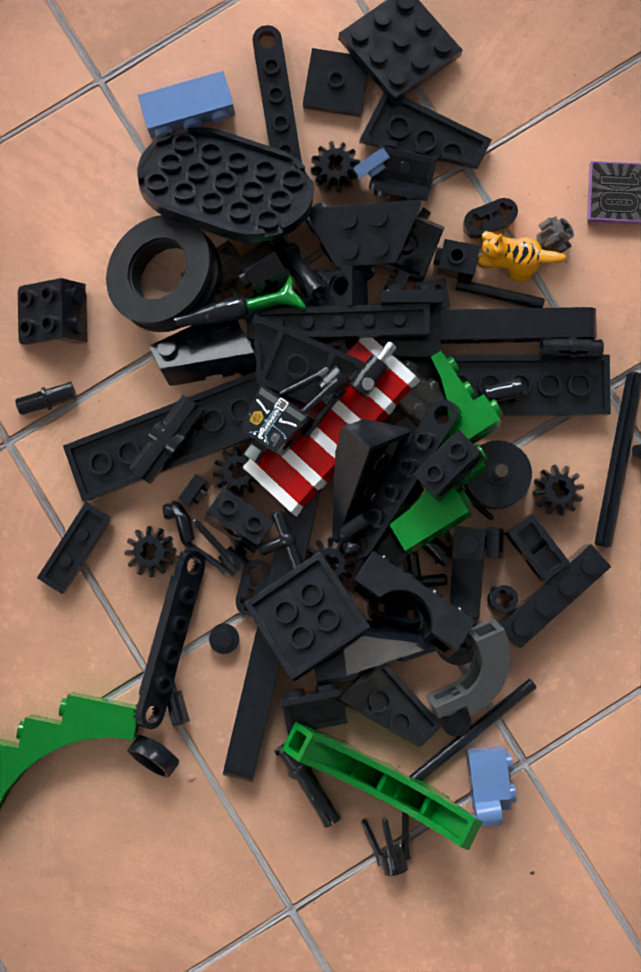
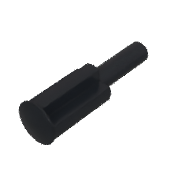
[167,681,190,726]

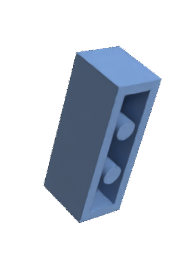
[138,71,235,138]

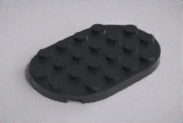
[137,127,314,244]

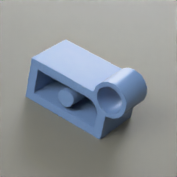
[466,745,517,828]

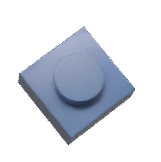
[353,148,390,178]

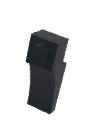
[450,526,486,619]

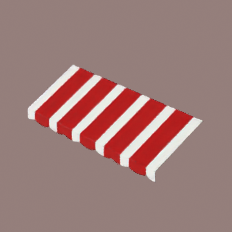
[243,338,420,517]

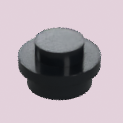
[209,623,240,654]
[441,708,471,737]

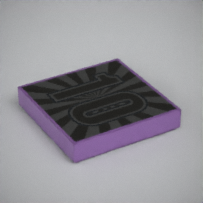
[587,161,641,224]

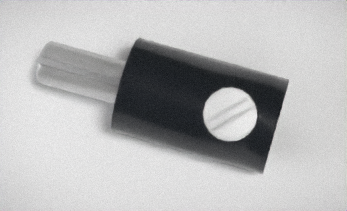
[350,342,396,398]

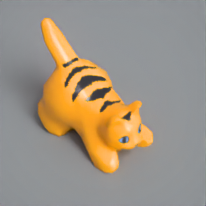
[477,231,566,282]

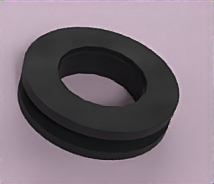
[106,215,221,332]

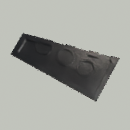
[359,92,492,169]

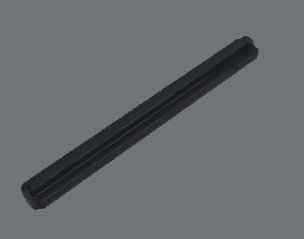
[595,372,641,547]

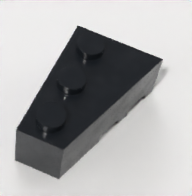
[149,321,256,386]

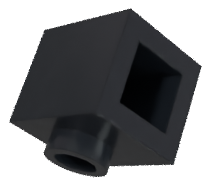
[433,239,480,281]

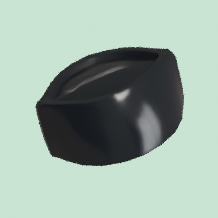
[127,734,180,778]

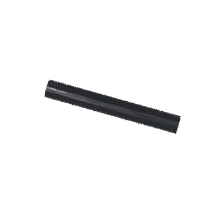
[455,279,545,308]

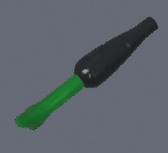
[174,277,305,329]

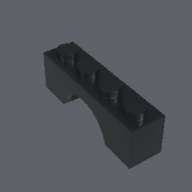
[498,544,611,648]
[347,551,475,658]

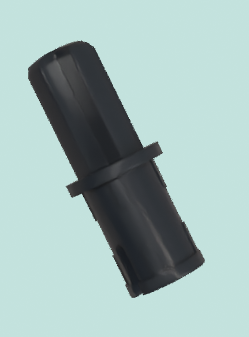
[15,381,77,415]

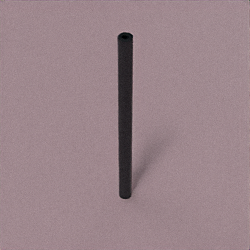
[409,678,537,781]

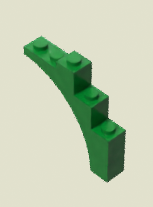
[390,351,504,554]
[0,692,139,811]
[282,722,483,850]

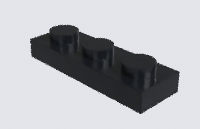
[37,502,113,594]

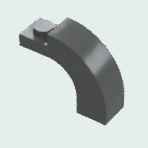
[425,618,511,718]

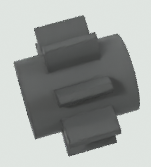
[536,216,574,253]

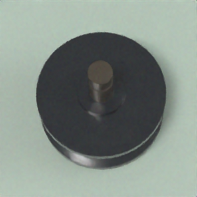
[464,440,532,509]

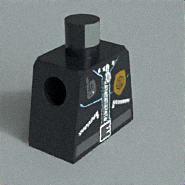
[241,384,314,464]

